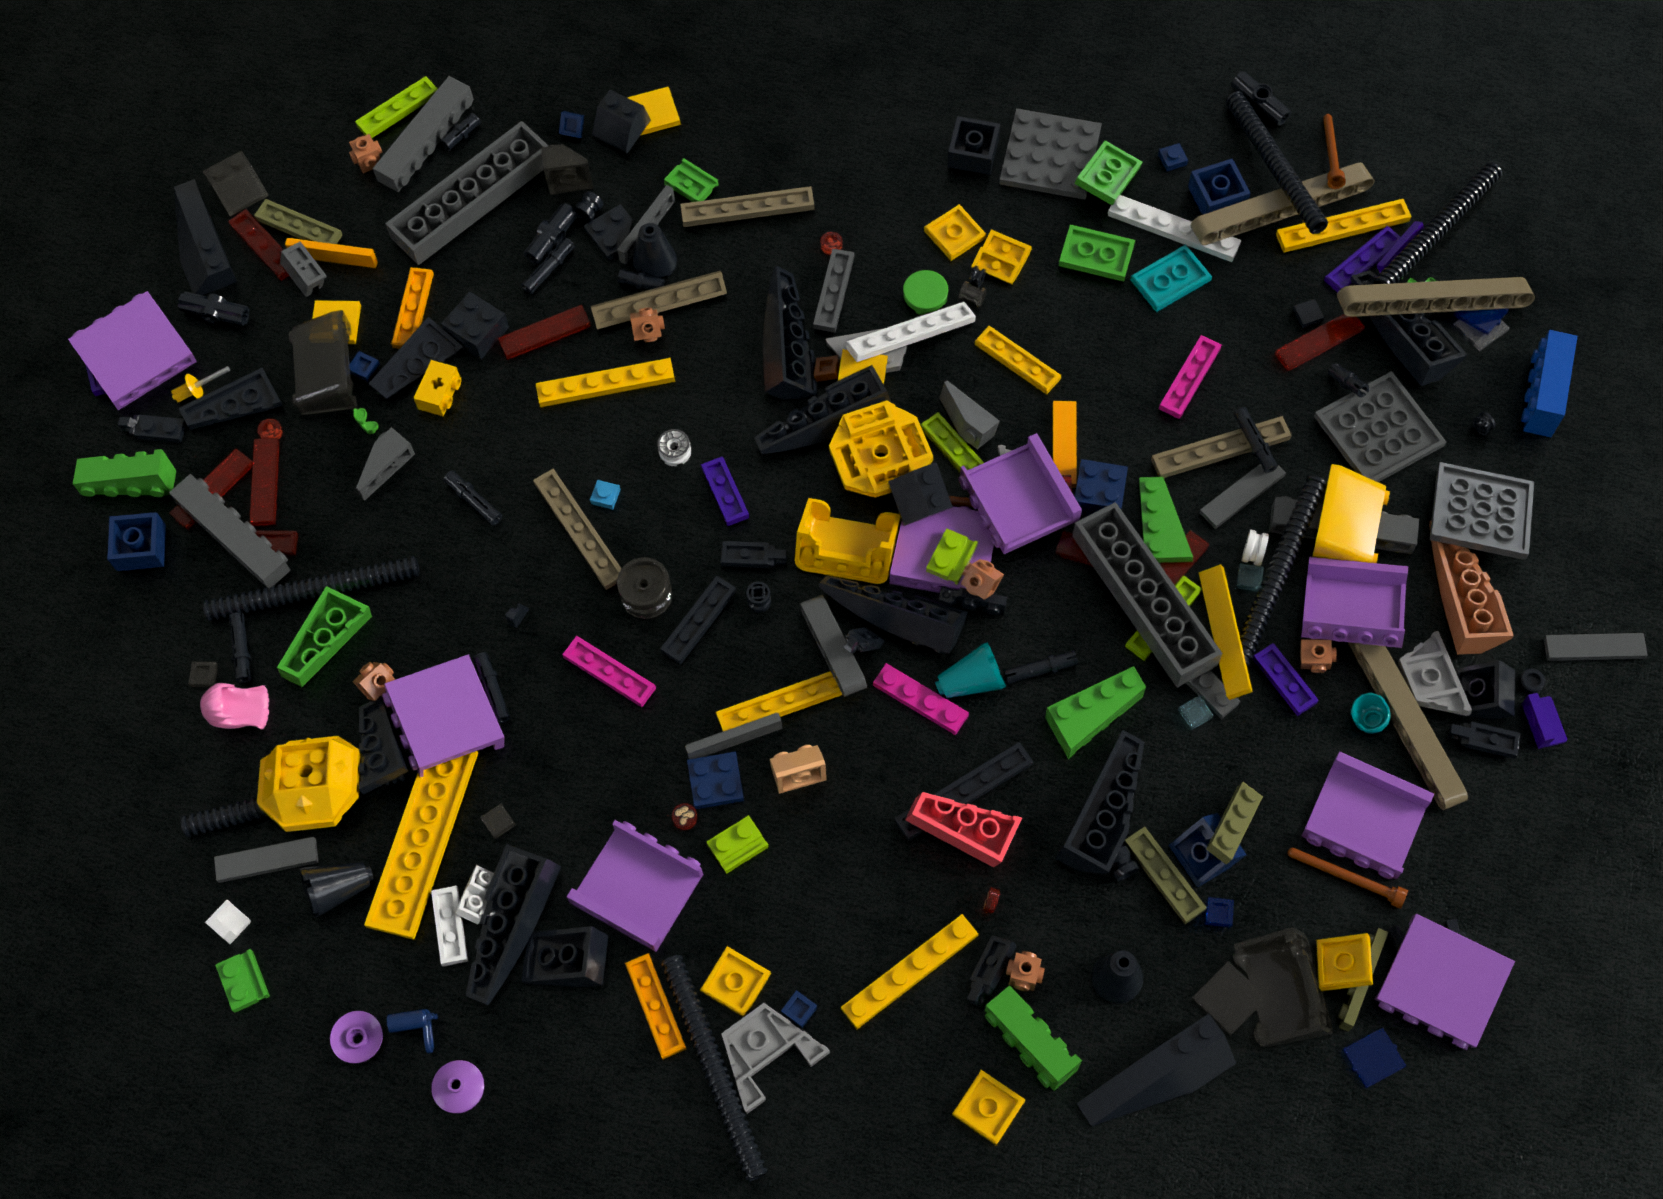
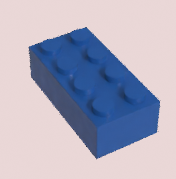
[1521,330,1577,437]

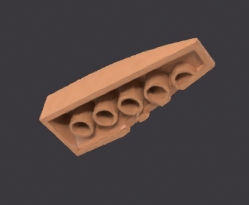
[1429,521,1514,655]

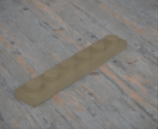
[680,186,815,227]
[591,271,727,329]
[1151,416,1292,478]
[533,469,626,590]

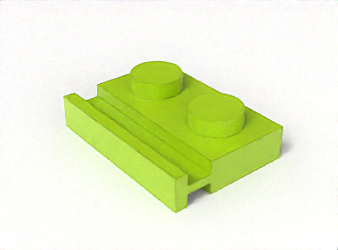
[926,528,978,585]
[706,815,769,874]

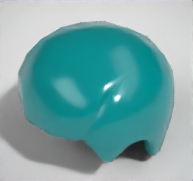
[1351,693,1391,734]

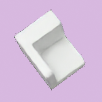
[205,900,251,944]

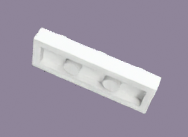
[431,886,468,966]

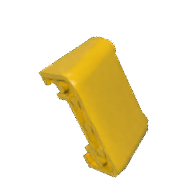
[1312,464,1390,563]
[795,498,901,584]

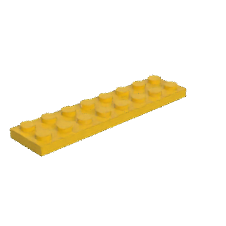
[364,751,478,940]

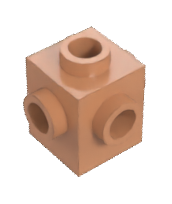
[349,134,383,173]
[630,307,665,342]
[961,559,1004,600]
[1300,638,1336,673]
[352,662,395,701]
[1006,951,1045,991]

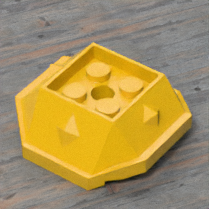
[829,400,933,498]
[257,736,361,832]

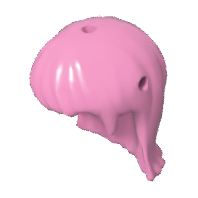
[200,683,269,729]

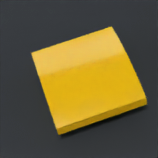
[971,230,1032,285]

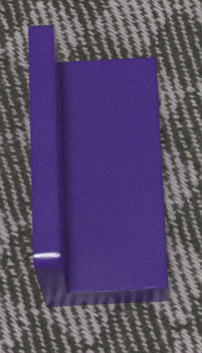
[1521,693,1567,749]

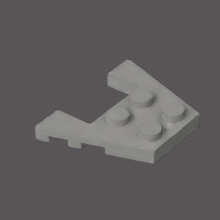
[721,1003,830,1114]

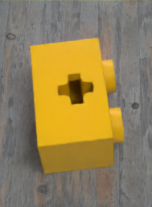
[414,360,461,416]

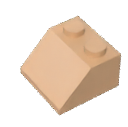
[770,745,826,794]

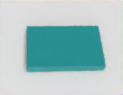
[1130,244,1212,312]

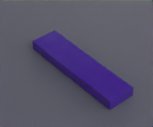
[1324,226,1401,293]

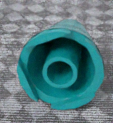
[935,642,1006,698]

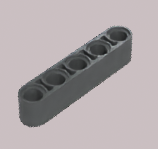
[799,595,867,697]

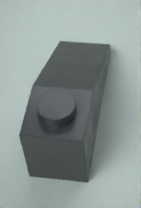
[939,381,1000,449]
[356,427,415,501]

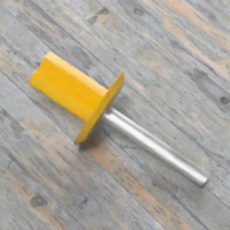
[171,366,230,403]

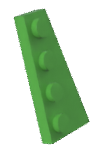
[1139,477,1193,563]

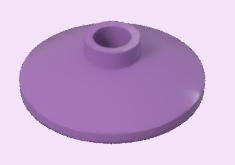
[330,1011,383,1064]
[432,1060,484,1113]

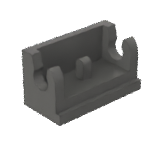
[280,242,327,297]

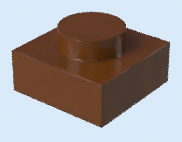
[814,355,841,381]

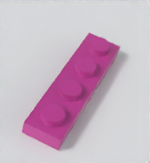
[1159,335,1222,419]
[562,636,656,707]
[873,663,969,735]

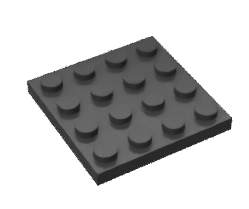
[999,108,1102,200]
[1314,371,1446,482]
[1429,462,1534,560]

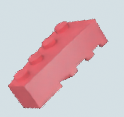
[905,792,1022,867]

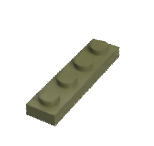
[254,199,342,244]
[1206,782,1263,865]
[1124,827,1207,924]
[1337,928,1388,1032]

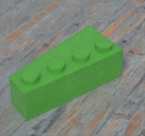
[73,449,176,497]
[277,586,372,687]
[1045,666,1146,759]
[985,985,1082,1091]

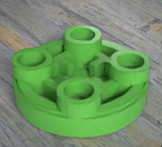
[903,270,948,315]

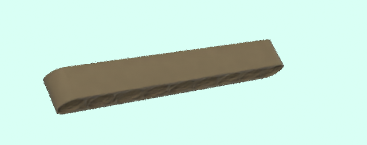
[1190,162,1375,245]
[1337,277,1535,317]
[1348,642,1468,810]

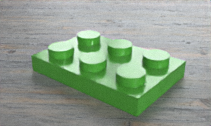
[1074,141,1143,206]
[1059,225,1135,282]

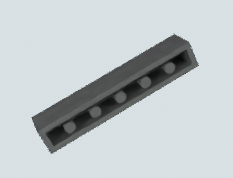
[373,76,474,192]
[169,474,290,589]
[1269,496,1419,554]

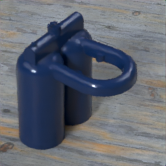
[387,1009,438,1054]

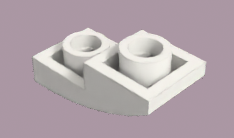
[455,865,494,924]

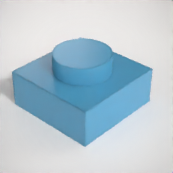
[590,480,621,510]

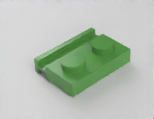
[664,159,718,202]
[216,949,270,1013]

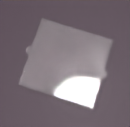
[1453,309,1510,351]

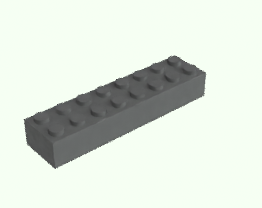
[385,121,553,265]
[1072,502,1223,687]

